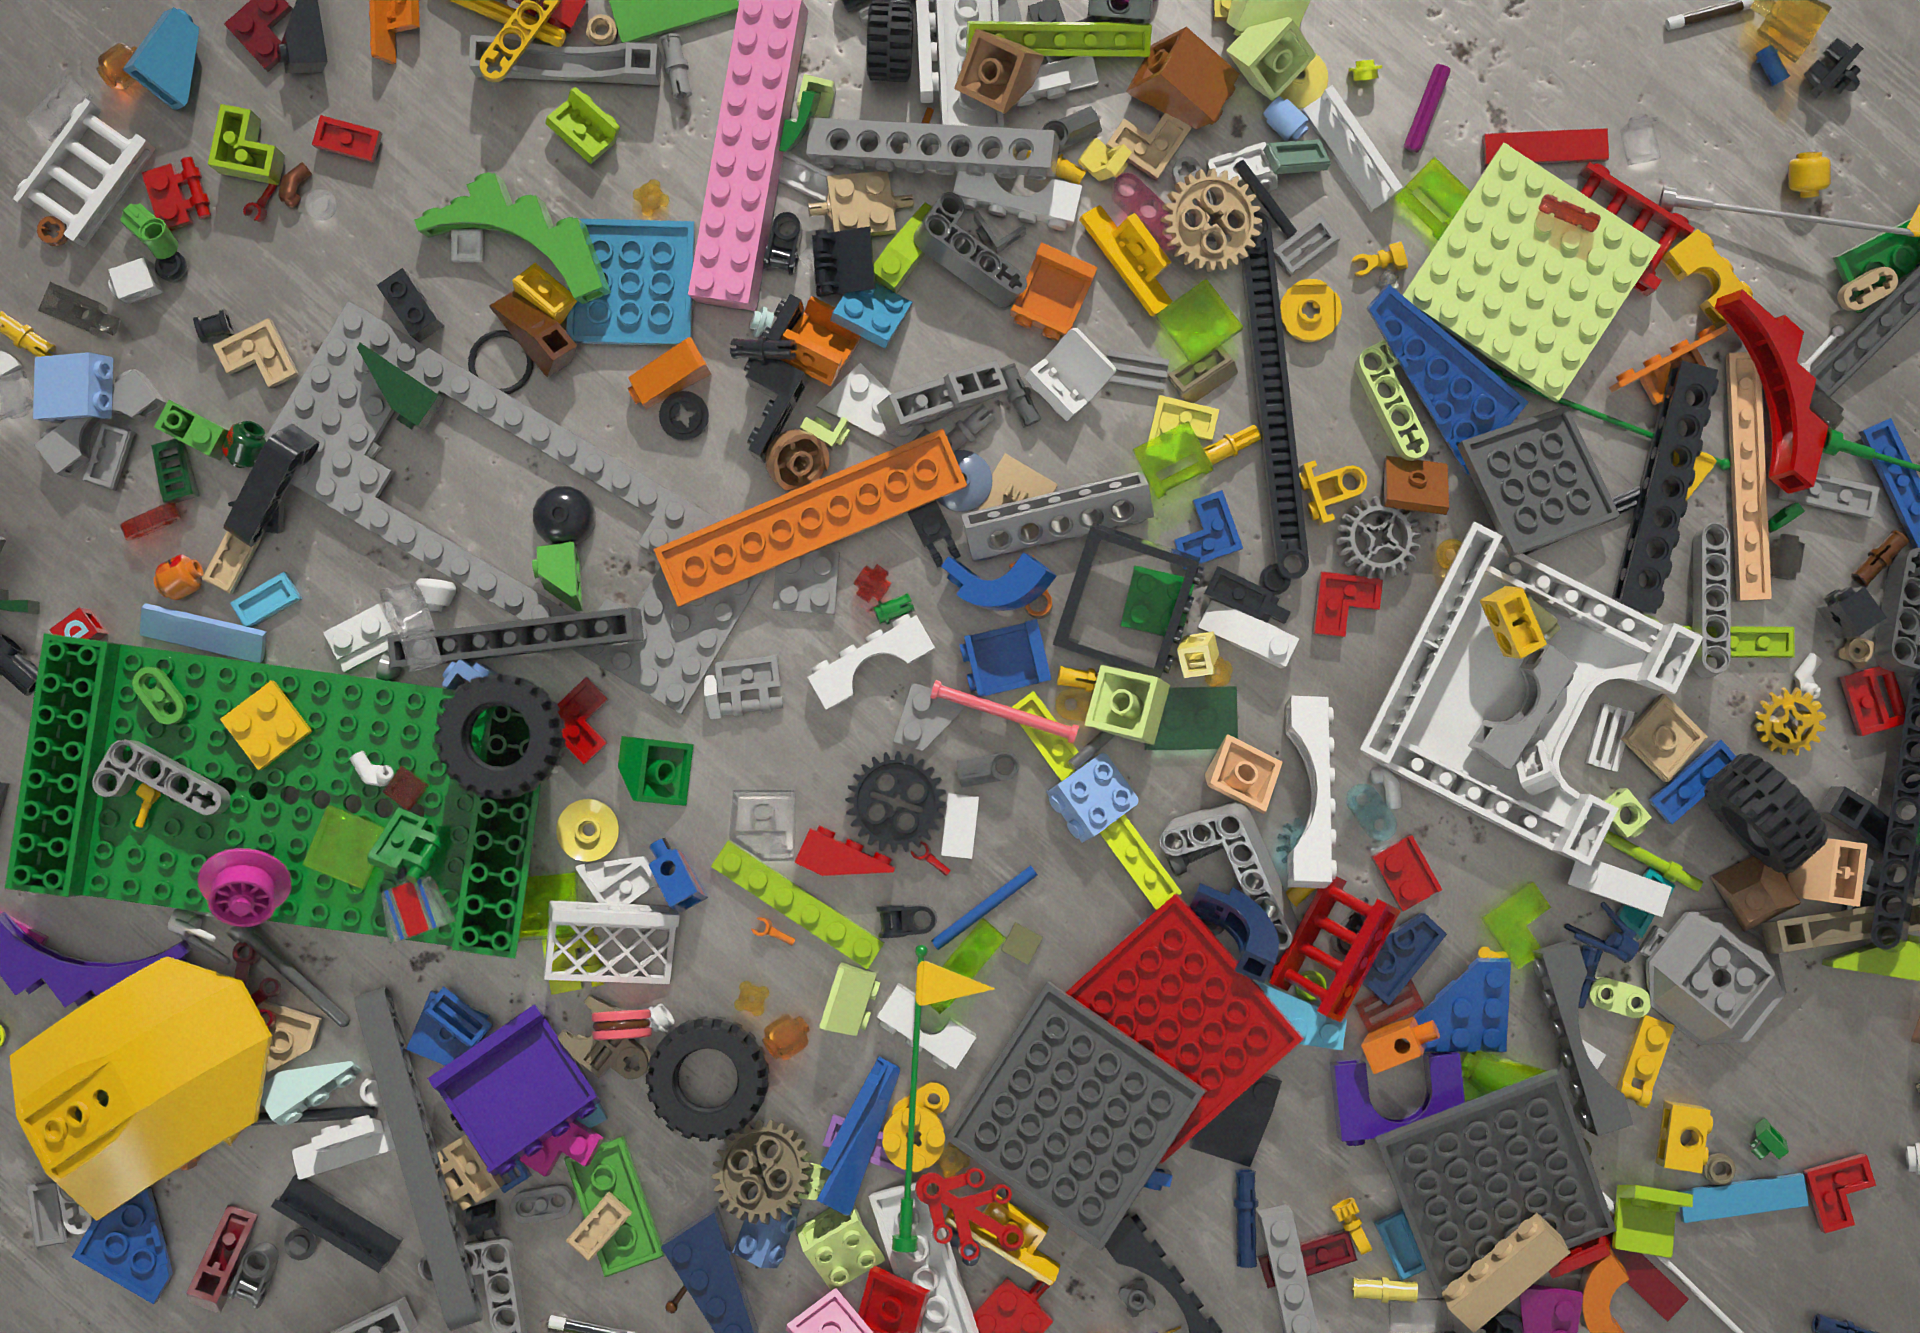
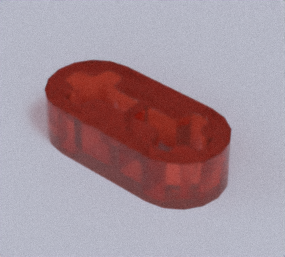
[120,503,181,541]

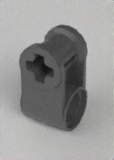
[228,1242,279,1309]

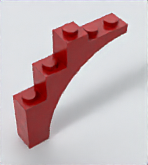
[1715,289,1828,494]

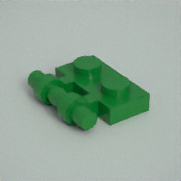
[367,807,448,883]

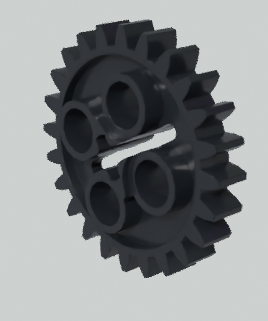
[845,751,947,853]

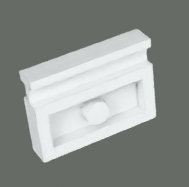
[323,604,396,673]

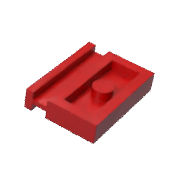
[1371,835,1442,911]

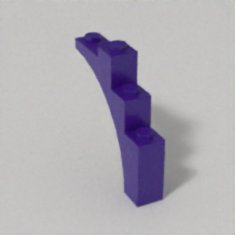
[0,912,192,1008]

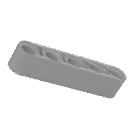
[1693,522,1731,678]

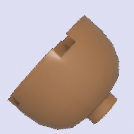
[765,429,829,492]

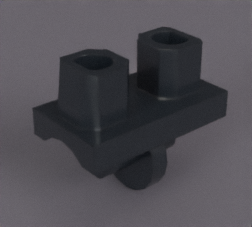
[1803,38,1864,98]

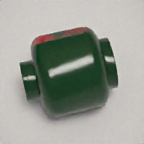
[222,421,266,468]

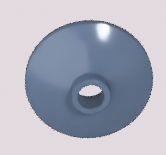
[937,450,992,512]

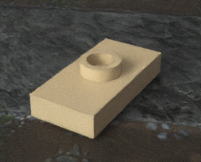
[202,531,261,594]
[566,1192,632,1262]

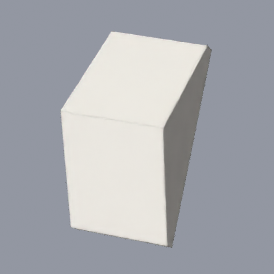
[1516,740,1561,796]

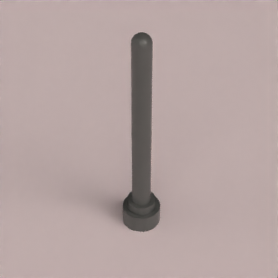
[226,926,350,1027]

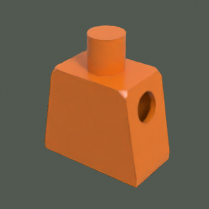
[1361,1017,1440,1074]

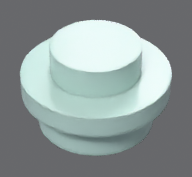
[749,306,774,337]

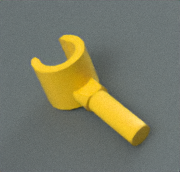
[135,782,161,827]

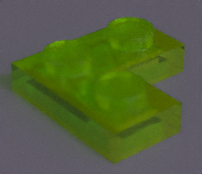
[1480,881,1552,969]

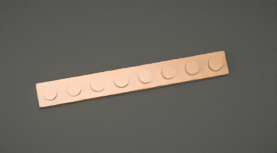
[1725,352,1772,601]

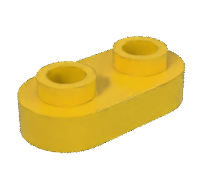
[892,1081,950,1115]

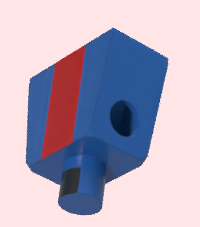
[649,838,708,913]

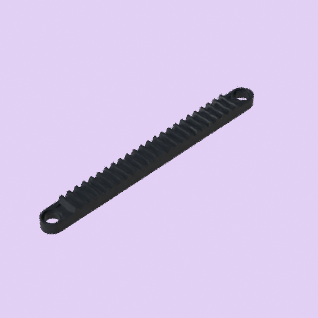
[1241,211,1309,580]

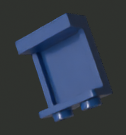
[959,619,1052,697]

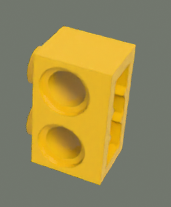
[1479,586,1547,659]

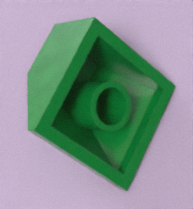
[618,736,694,806]

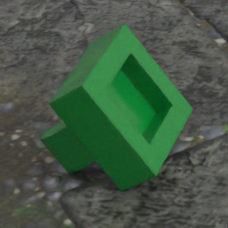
[1750,1118,1789,1160]

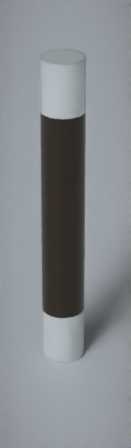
[1665,0,1759,31]

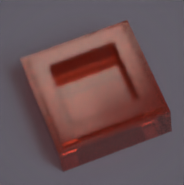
[382,766,429,811]

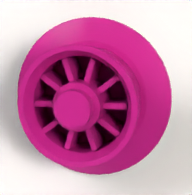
[198,849,292,927]

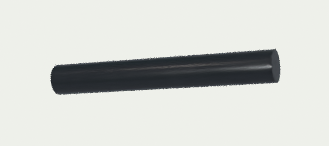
[1234,160,1297,238]

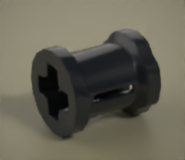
[193,309,234,344]

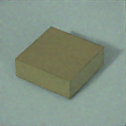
[1001,922,1043,965]

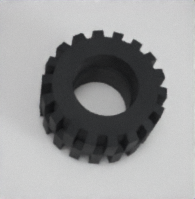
[866,0,913,82]

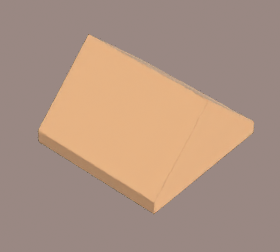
[1205,734,1283,814]

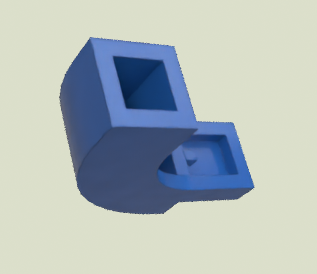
[941,552,1057,611]

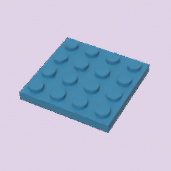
[567,218,695,346]

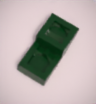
[0,589,40,614]

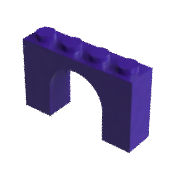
[1330,1052,1465,1146]

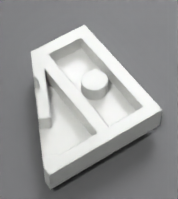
[575,856,658,904]

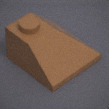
[954,29,1044,113]
[1711,856,1801,932]

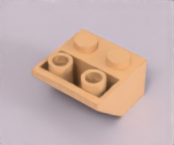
[1786,838,1867,907]

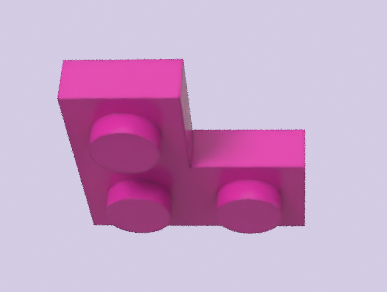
[520,1119,604,1177]

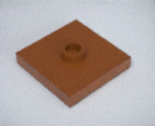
[1384,455,1449,515]

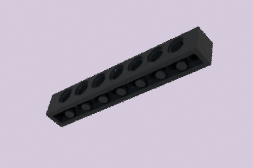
[1612,360,1719,614]

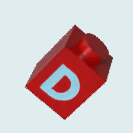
[49,607,108,641]

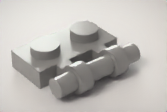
[715,655,783,717]

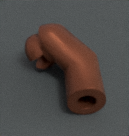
[278,161,312,208]

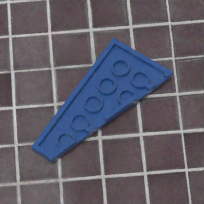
[1366,284,1529,475]

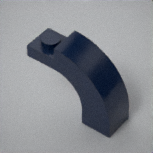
[1189,883,1279,984]

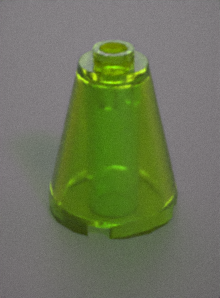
[1461,1050,1548,1095]

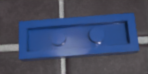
[1648,739,1736,824]

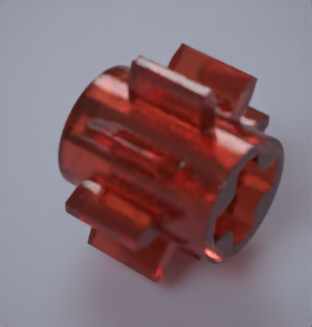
[853,564,892,603]

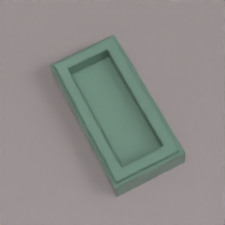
[1263,139,1331,174]

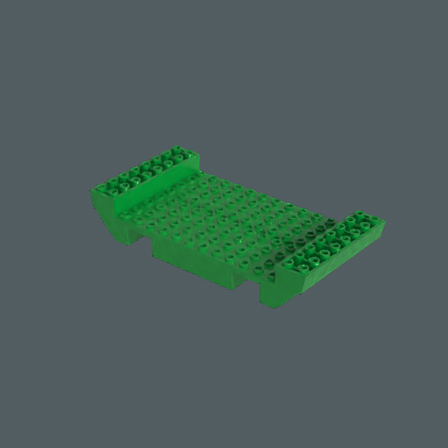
[4,633,541,959]

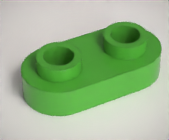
[132,667,187,725]

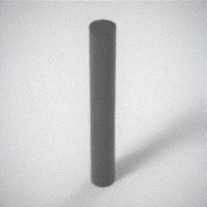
[1067,731,1116,771]

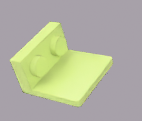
[795,1204,885,1291]

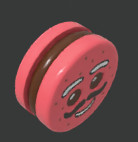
[592,1009,652,1040]

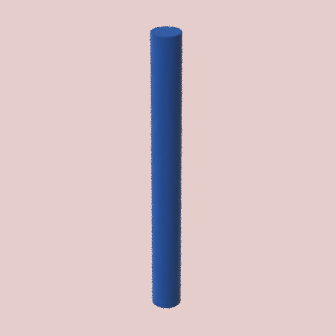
[931,865,1038,950]

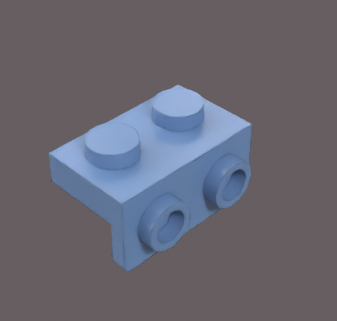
[441,659,498,690]
[732,1193,799,1268]

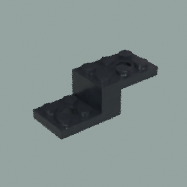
[744,294,808,463]

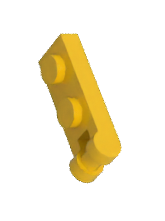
[1616,1015,1675,1108]

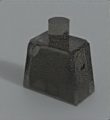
[38,282,121,336]

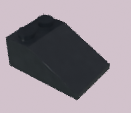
[1190,1073,1282,1167]

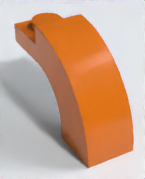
[1579,1247,1629,1333]

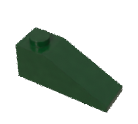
[357,343,445,430]

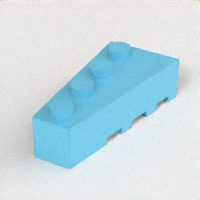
[1253,979,1347,1051]

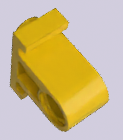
[1299,460,1367,526]

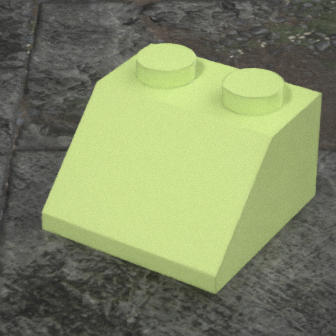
[1226,17,1317,101]
[1085,665,1170,745]
[819,962,881,1036]

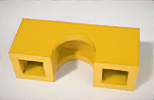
[1662,229,1756,329]

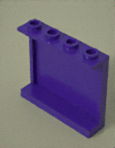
[427,1004,601,1176]

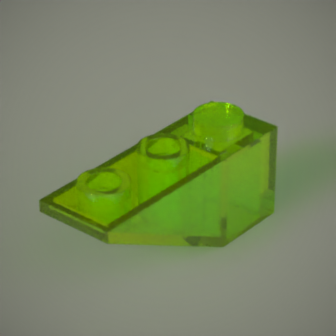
[929,918,1006,1014]

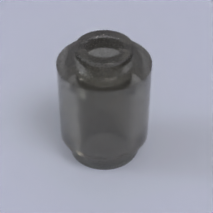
[1809,389,1844,430]
[1770,534,1805,581]

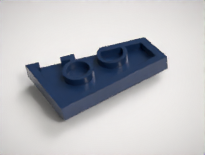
[1362,913,1447,1006]

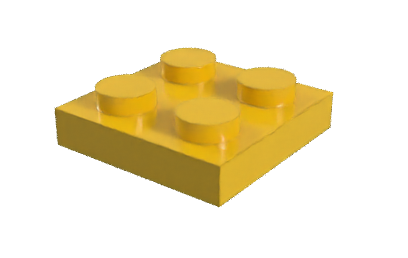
[220,681,313,770]

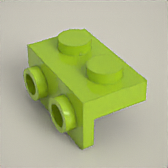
[545,87,620,164]

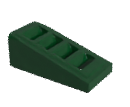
[151,438,199,505]

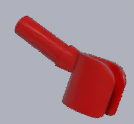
[243,184,277,222]
[911,841,951,876]

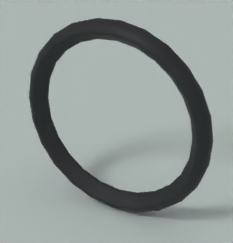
[468,330,533,394]

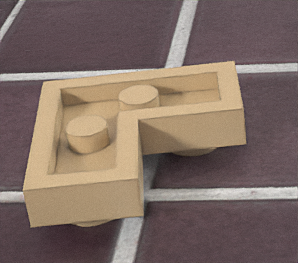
[1106,113,1192,181]
[213,318,299,389]

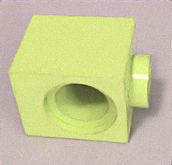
[1604,788,1652,838]

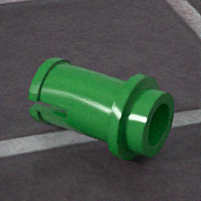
[873,592,915,624]

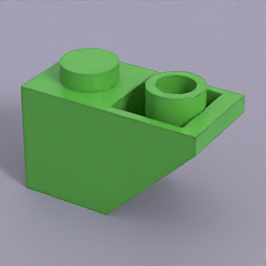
[154,400,229,461]

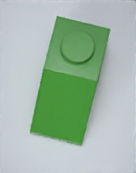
[532,542,583,612]

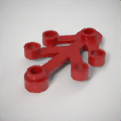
[915,1167,1024,1260]

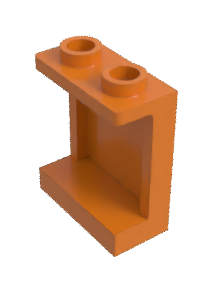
[1010,242,1098,341]
[780,296,861,386]

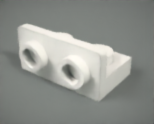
[1206,142,1278,196]

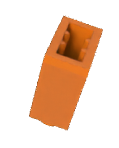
[627,336,712,409]

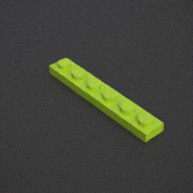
[966,21,1152,57]
[711,840,885,969]

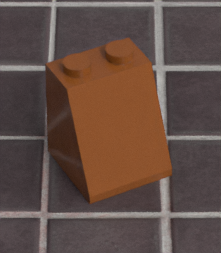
[1126,26,1240,129]

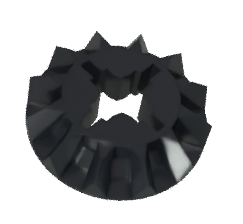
[659,391,709,441]

